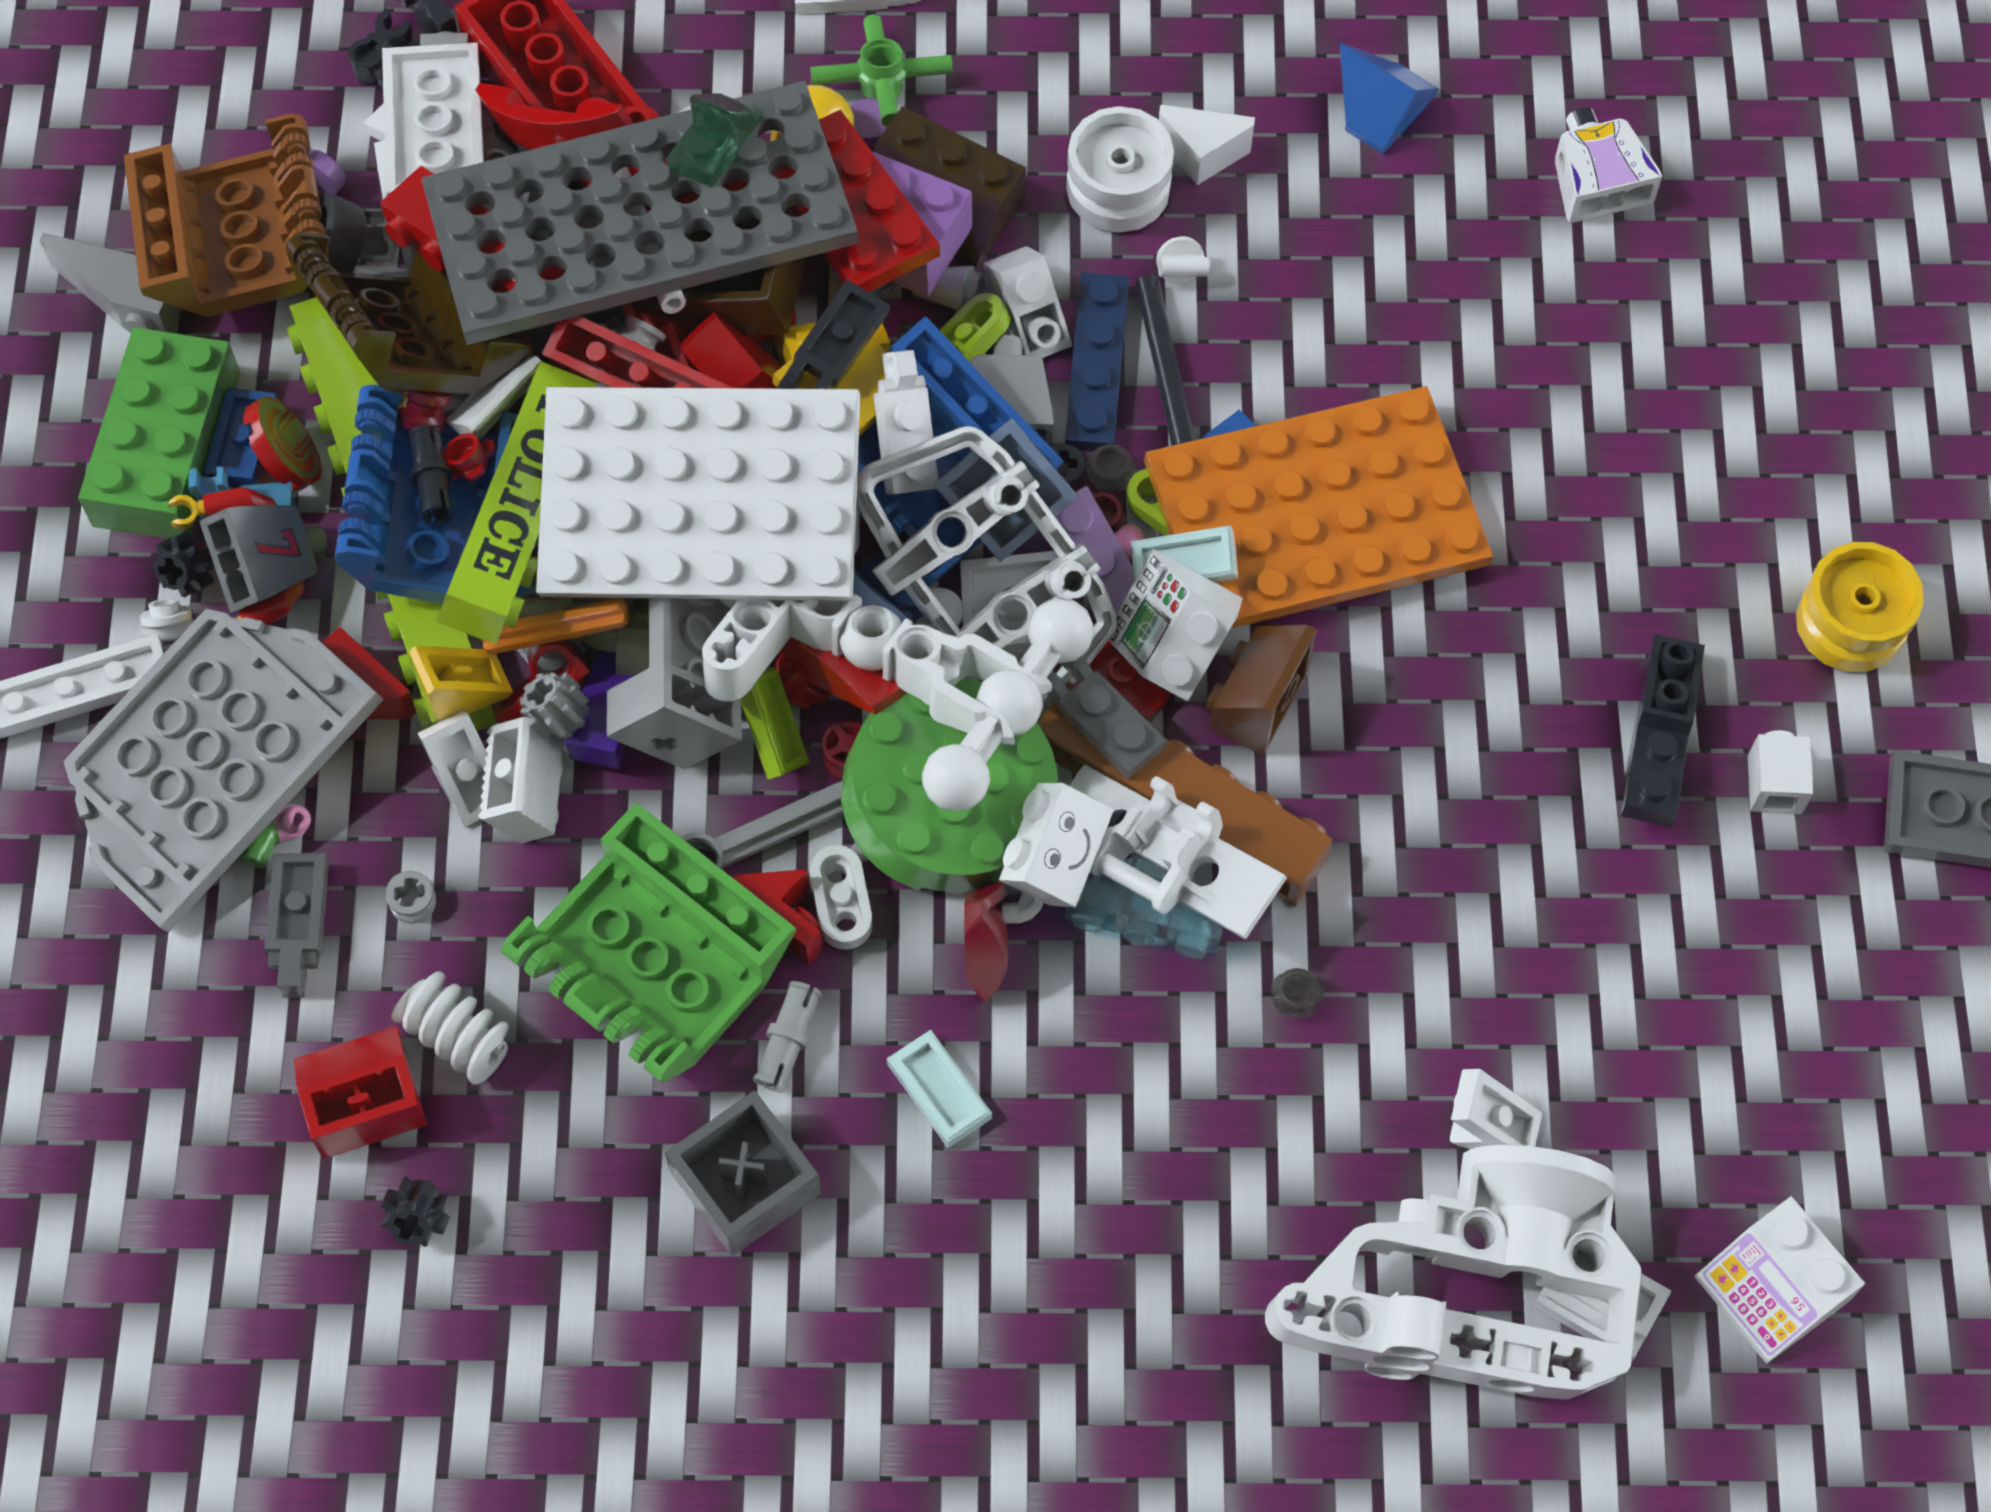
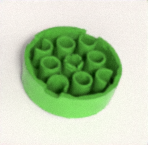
[841,678,1058,895]

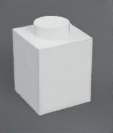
[1748,730,1813,814]

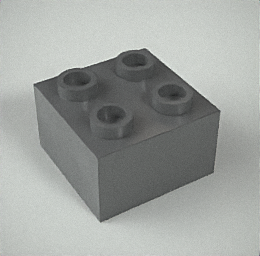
[665,1090,821,1257]

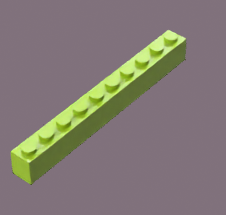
[286,297,497,731]

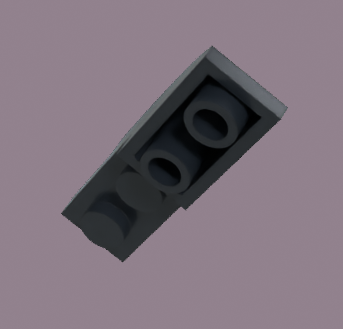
[1621,634,1705,828]

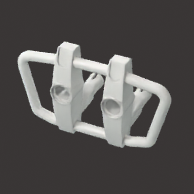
[856,426,1117,719]

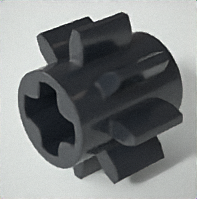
[152,530,215,598]
[380,1176,450,1247]

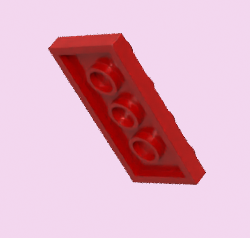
[772,109,941,292]

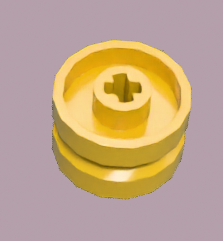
[1796,542,1924,672]

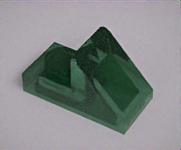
[668,93,763,188]

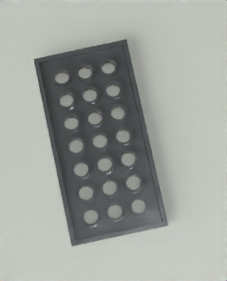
[421,81,859,345]

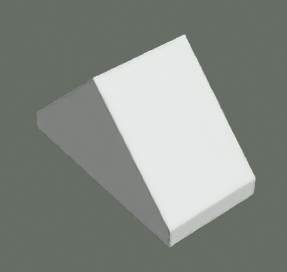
[1159,105,1255,185]

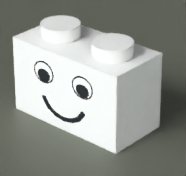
[999,783,1114,907]

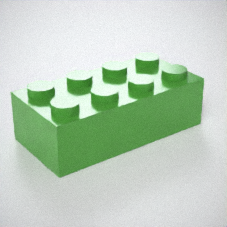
[78,327,241,539]

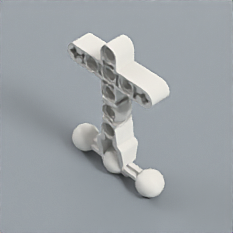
[702,504,1094,812]

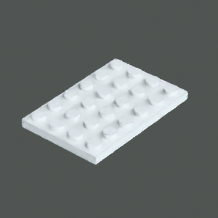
[536,387,860,601]

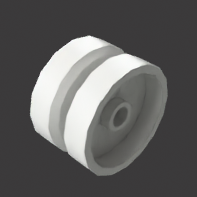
[1066,106,1174,233]

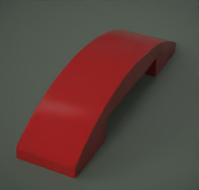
[475,83,634,150]

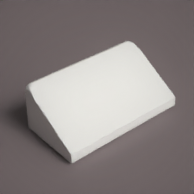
[447,355,541,440]

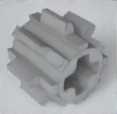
[520,672,589,739]

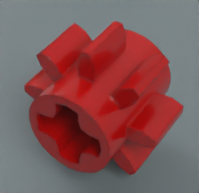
[774,655,831,711]

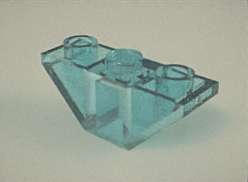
[1064,856,1223,959]

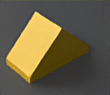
[409,646,513,723]

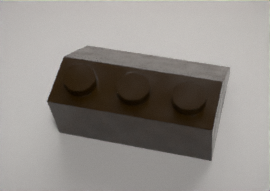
[873,106,1026,269]

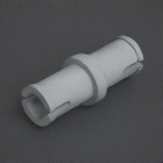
[753,981,822,1093]

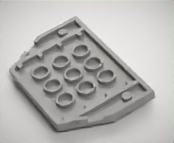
[64,609,384,933]

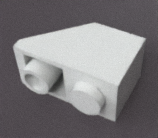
[982,246,1072,358]

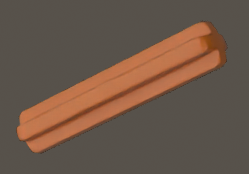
[482,598,630,655]

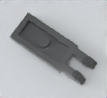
[1047,656,1167,779]

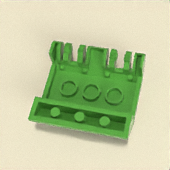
[501,802,796,1083]

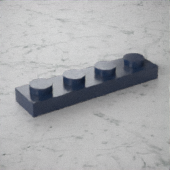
[1065,272,1129,453]

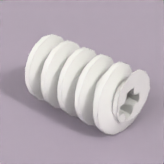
[391,971,509,1084]

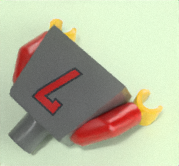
[168,487,327,625]

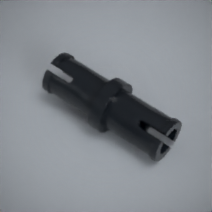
[408,424,455,525]

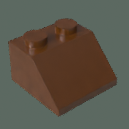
[1206,625,1317,756]

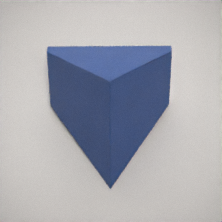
[1340,43,1438,155]

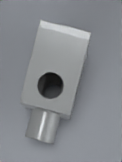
[971,335,1054,443]

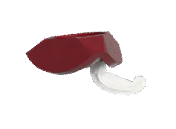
[964,881,1044,1003]

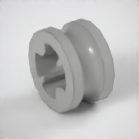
[617,315,666,352]
[385,870,436,924]

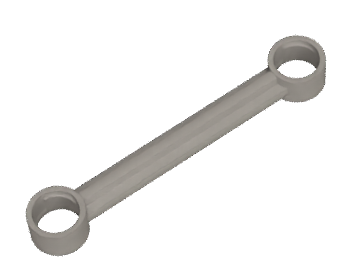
[682,780,844,871]

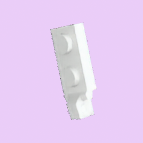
[873,350,938,495]

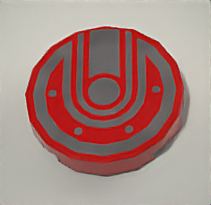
[243,396,322,491]

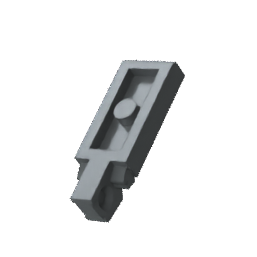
[264,853,329,998]

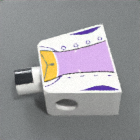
[1555,107,1662,224]

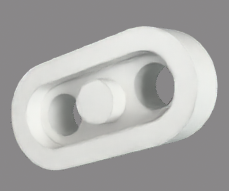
[810,845,872,949]

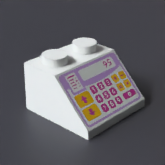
[1695,1196,1865,1364]

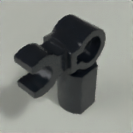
[348,10,413,88]

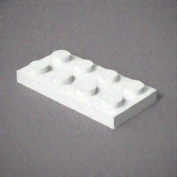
[382,42,485,196]

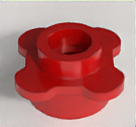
[443,433,496,481]

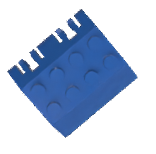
[857,316,1064,588]
[334,385,538,604]

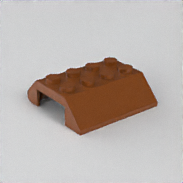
[124,114,329,317]

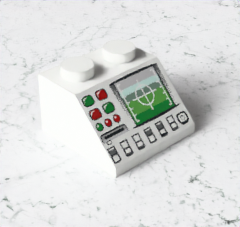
[1108,549,1243,701]

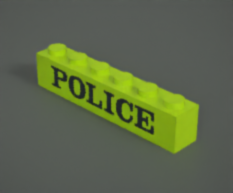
[437,361,597,644]

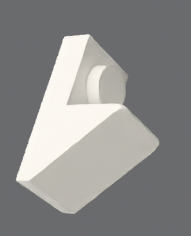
[417,710,488,827]
[1450,1069,1543,1149]

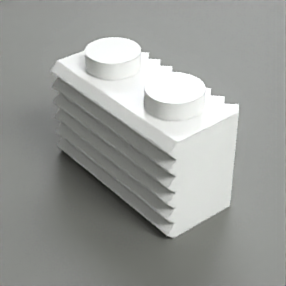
[478,717,564,843]

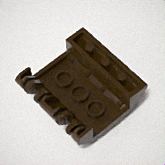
[286,233,536,394]

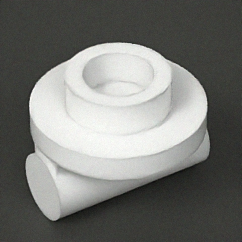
[1156,236,1210,283]
[140,598,194,643]

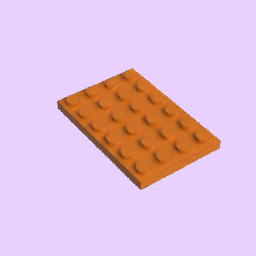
[1144,386,1493,629]

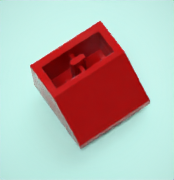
[293,1026,428,1159]

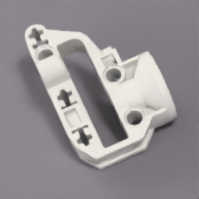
[1265,1145,1642,1399]

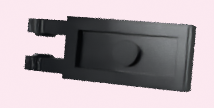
[777,280,890,389]

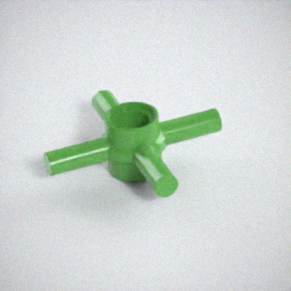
[810,14,953,127]

